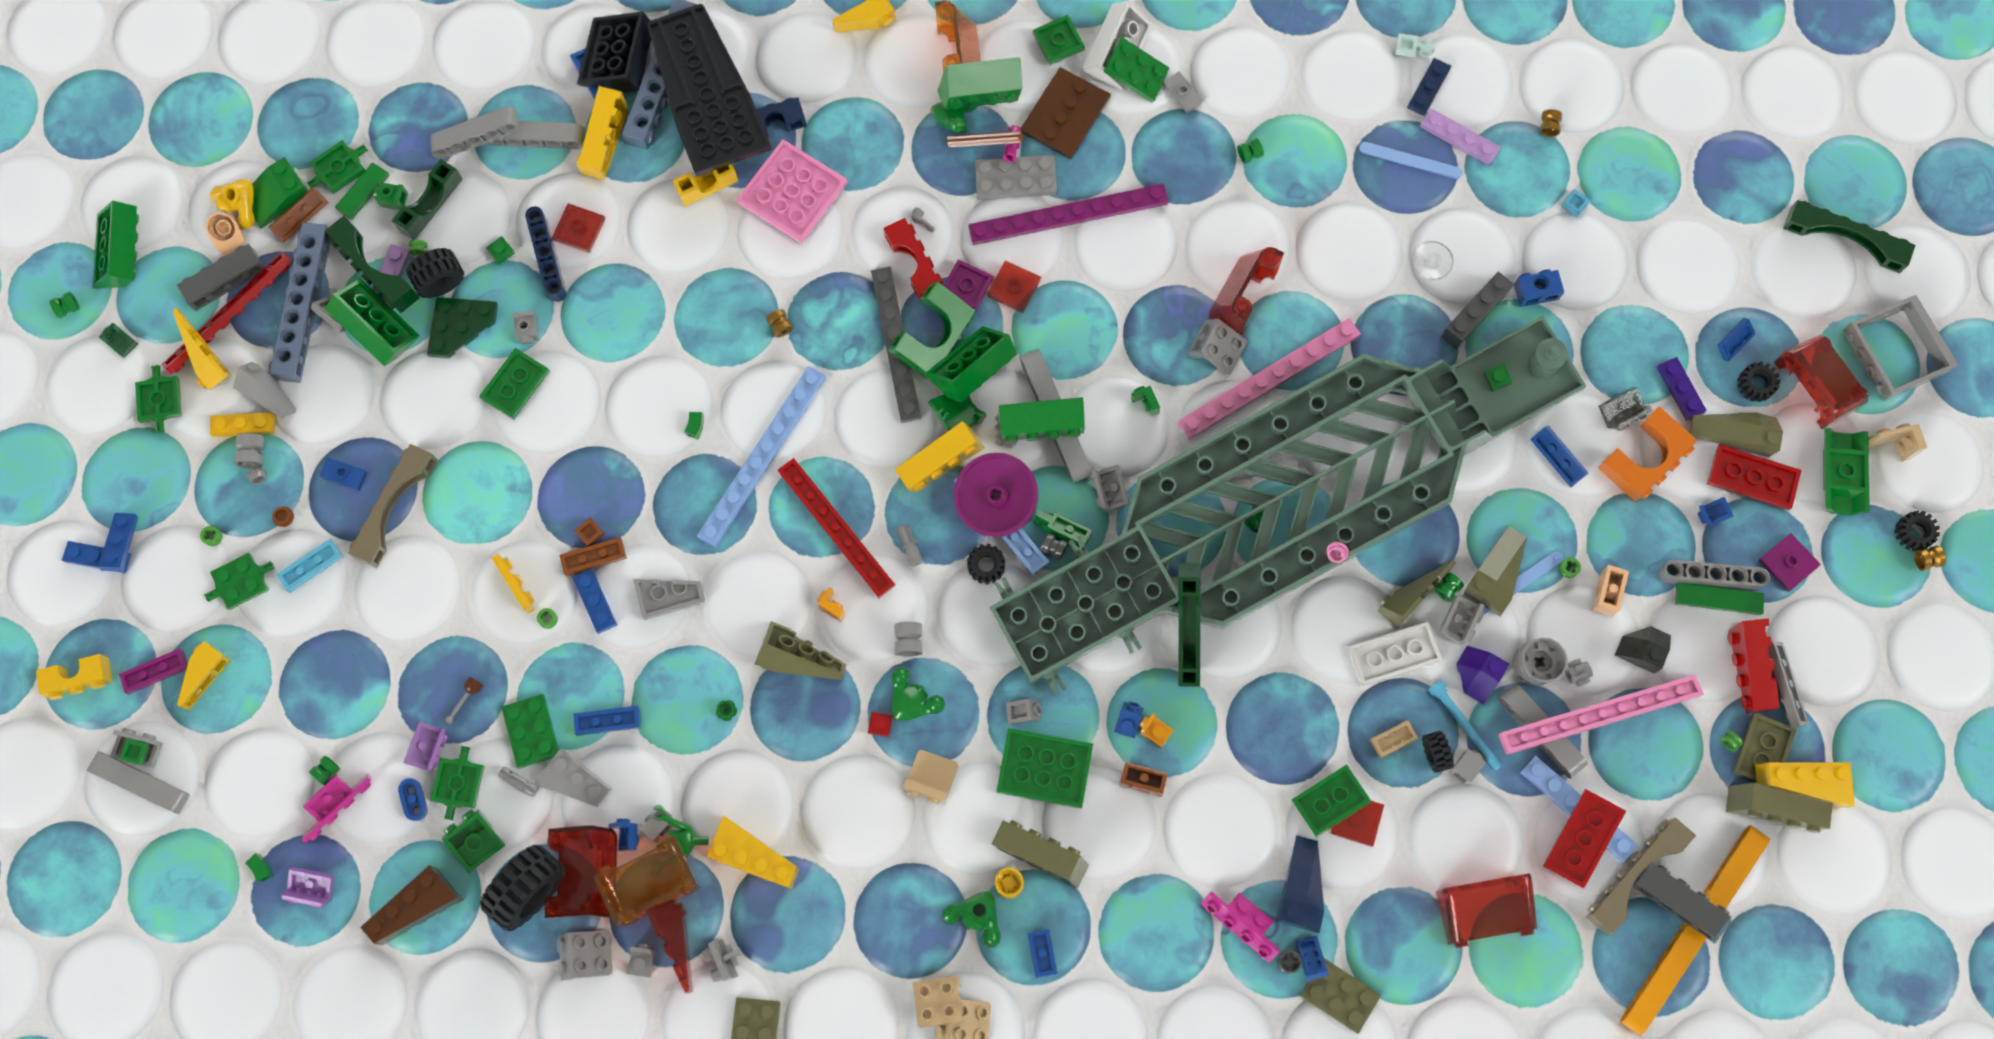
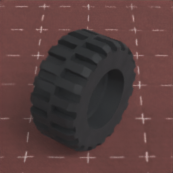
[480,845,565,931]

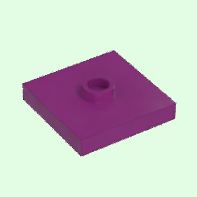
[943,259,994,312]
[1758,533,1821,592]

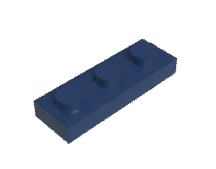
[1407,58,1451,117]

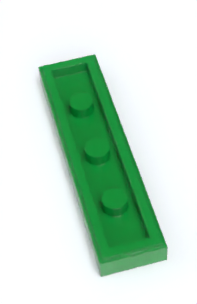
[1675,582,1764,615]

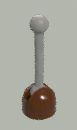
[445,676,484,724]

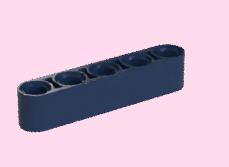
[525,206,567,302]

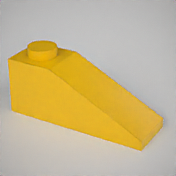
[832,0,896,32]
[177,641,231,711]

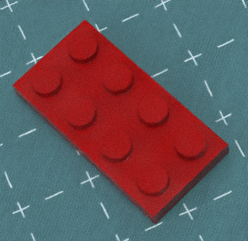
[1707,444,1802,510]
[1543,789,1626,888]

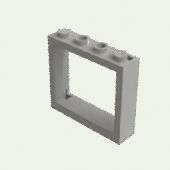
[1843,295,1959,401]

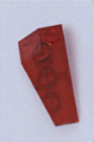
[645,899,693,994]

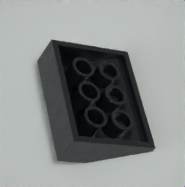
[577,11,651,93]

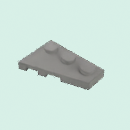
[633,579,706,620]
[534,749,612,807]

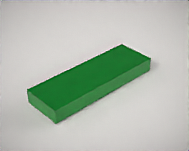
[335,162,390,220]

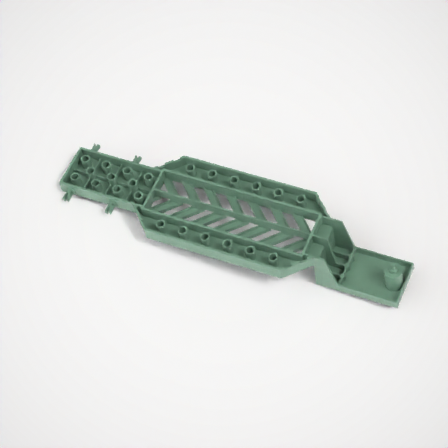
[990,316,1586,696]

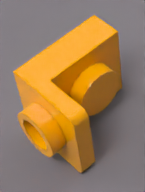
[817,587,845,622]
[1139,713,1173,748]

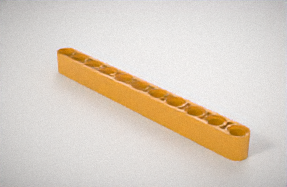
[1620,825,1770,1036]

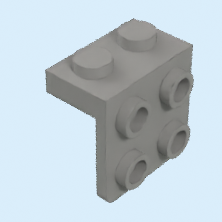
[556,930,613,981]

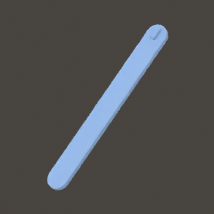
[1359,142,1463,179]
[1478,551,1563,615]

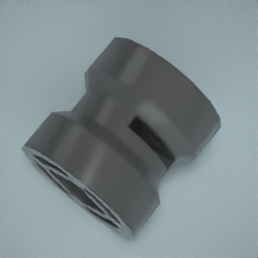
[1040,533,1068,561]
[1277,950,1302,974]

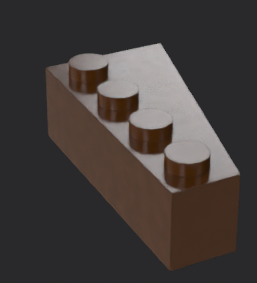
[360,866,464,945]

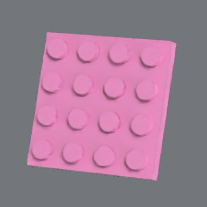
[736,139,848,244]

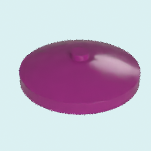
[954,453,1039,537]

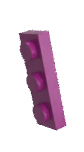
[119,648,188,695]

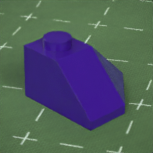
[1456,646,1509,704]

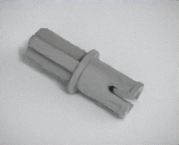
[897,525,924,567]

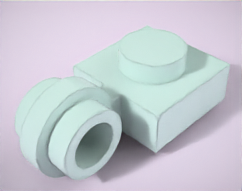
[1395,33,1435,57]

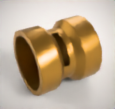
[1540,109,1562,137]
[766,309,793,338]
[1914,546,1946,571]

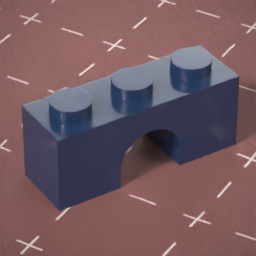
[756,97,807,138]

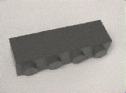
[177,243,265,311]
[1441,271,1514,349]
[1636,863,1731,943]

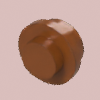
[272,506,294,527]

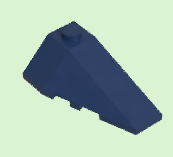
[1276,835,1324,933]

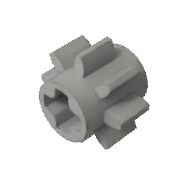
[1565,658,1593,687]

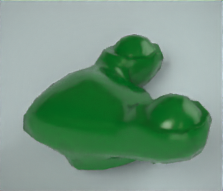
[930,102,977,133]
[891,667,945,721]
[942,891,1001,948]

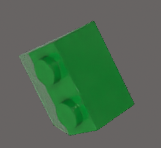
[252,157,308,228]

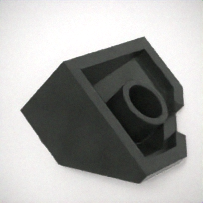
[1614,626,1671,674]

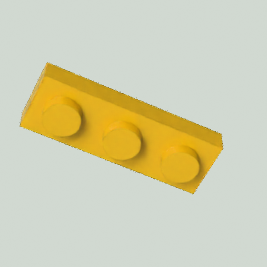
[210,412,275,437]
[491,553,535,614]

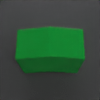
[684,412,704,440]
[245,853,274,882]

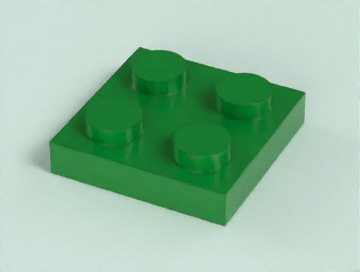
[1033,15,1085,65]

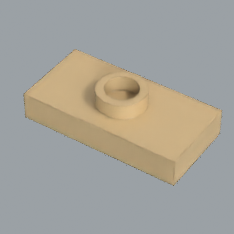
[1369,720,1419,759]

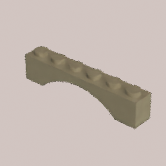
[348,444,438,569]
[1586,817,1696,936]

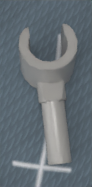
[911,207,936,232]

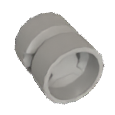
[234,433,265,469]
[894,622,922,657]

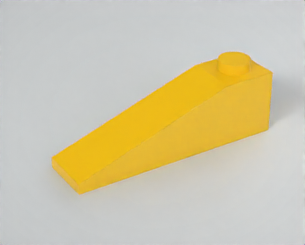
[173,308,232,390]

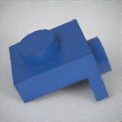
[1697,497,1734,527]
[1114,702,1144,738]
[609,819,639,852]

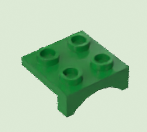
[928,394,987,432]

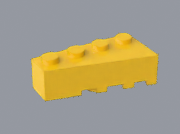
[577,86,629,180]
[895,421,985,492]
[1755,762,1855,808]
[707,815,799,890]

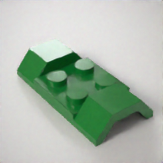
[1823,428,1870,515]

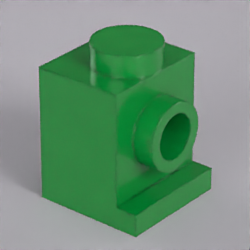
[373,182,408,210]

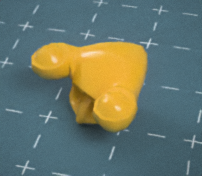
[210,179,255,230]

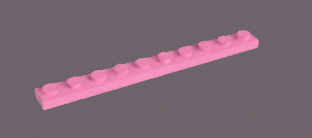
[1178,318,1361,440]
[1498,674,1704,755]

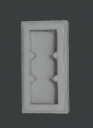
[1163,71,1203,113]

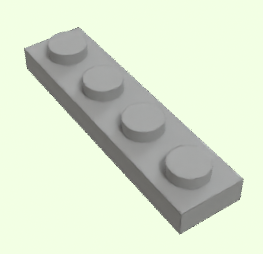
[1768,642,1809,728]

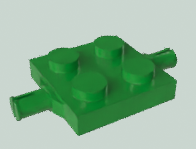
[307,140,368,194]
[135,365,182,433]
[204,553,275,610]
[430,746,485,821]

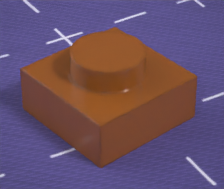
[574,517,605,546]

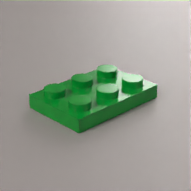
[1103,37,1169,103]
[479,348,550,420]
[501,694,559,769]
[1291,764,1372,838]

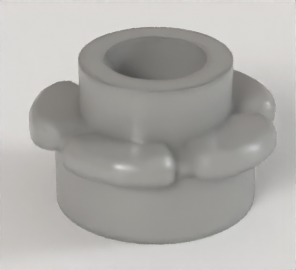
[246,466,267,485]

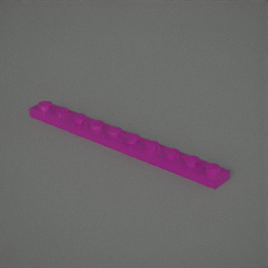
[968,183,1169,246]

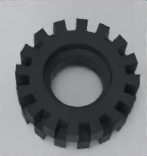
[1737,362,1781,402]
[1894,510,1940,551]
[967,544,1005,585]
[1422,730,1454,773]

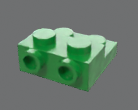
[442,809,505,873]

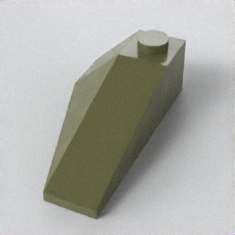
[1689,412,1783,457]
[1464,526,1527,617]
[1378,560,1456,628]
[755,621,846,680]

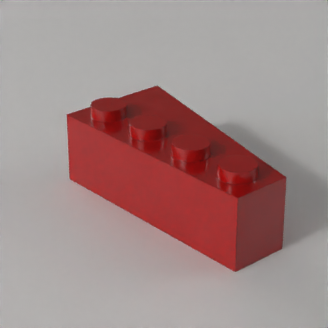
[1727,618,1779,714]

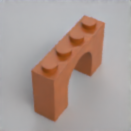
[1598,406,1698,502]

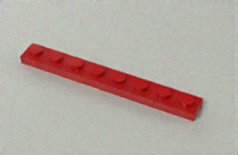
[161,252,292,374]
[777,458,896,599]

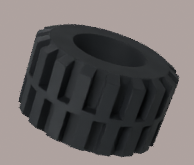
[406,248,465,298]

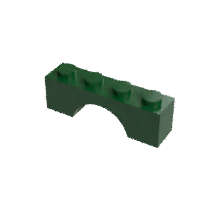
[391,159,463,240]

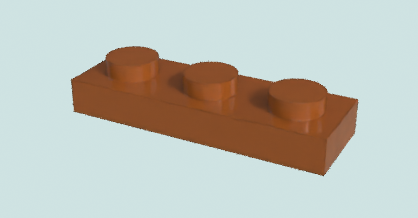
[268,187,329,243]
[560,537,627,576]

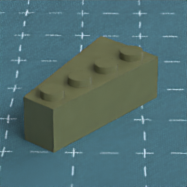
[1726,783,1833,833]
[991,820,1089,888]

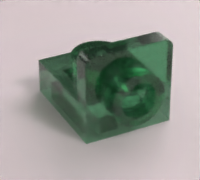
[99,323,138,358]

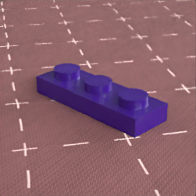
[1656,357,1707,421]

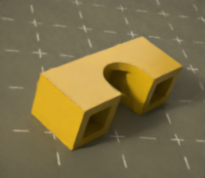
[672,164,738,207]
[36,654,113,700]

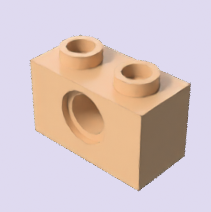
[1591,565,1629,617]

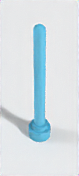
[1428,679,1501,770]

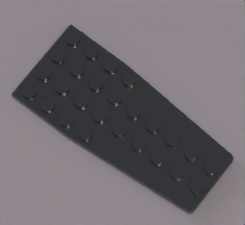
[647,4,772,177]

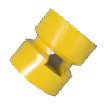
[995,868,1024,899]

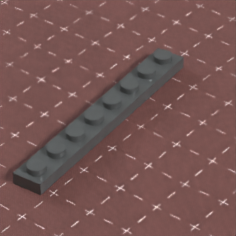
[871,266,921,423]

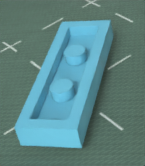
[276,539,344,593]

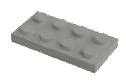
[975,155,1057,200]

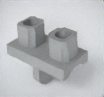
[702,939,741,982]

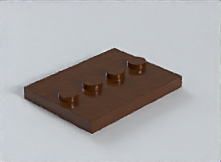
[1020,67,1111,160]

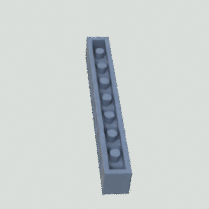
[622,0,697,150]
[269,222,330,383]

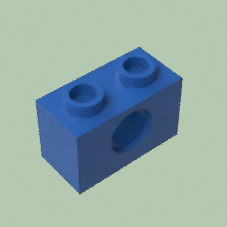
[1514,269,1564,307]

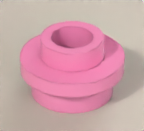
[1326,542,1349,563]

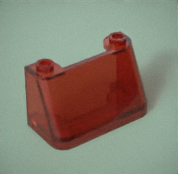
[1209,247,1284,336]
[1774,335,1869,430]
[544,825,618,919]
[1436,873,1538,948]

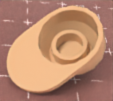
[206,211,245,256]

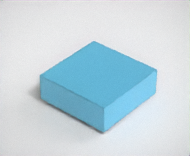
[1561,188,1591,217]

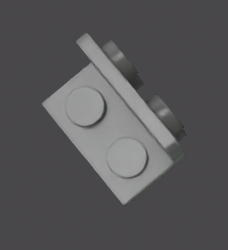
[1187,318,1247,375]

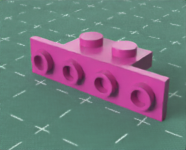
[302,774,371,843]
[1201,891,1281,963]

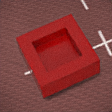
[867,712,893,738]

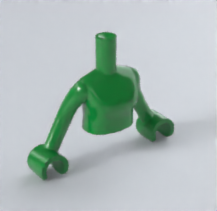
[650,805,709,876]

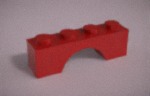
[883,218,943,303]

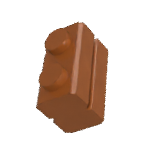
[1119,762,1168,797]

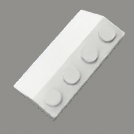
[1082,1,1153,90]

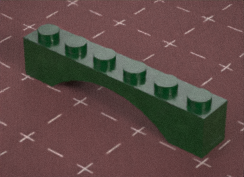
[1783,200,1916,273]
[325,216,420,313]
[1178,563,1201,687]

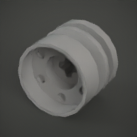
[1513,637,1568,687]

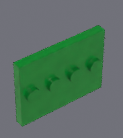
[996,728,1093,809]

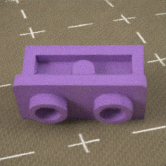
[403,722,447,771]
[281,866,335,908]

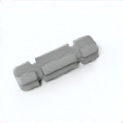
[498,767,539,797]

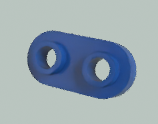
[398,778,428,821]

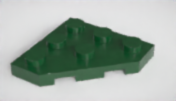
[427,297,498,358]

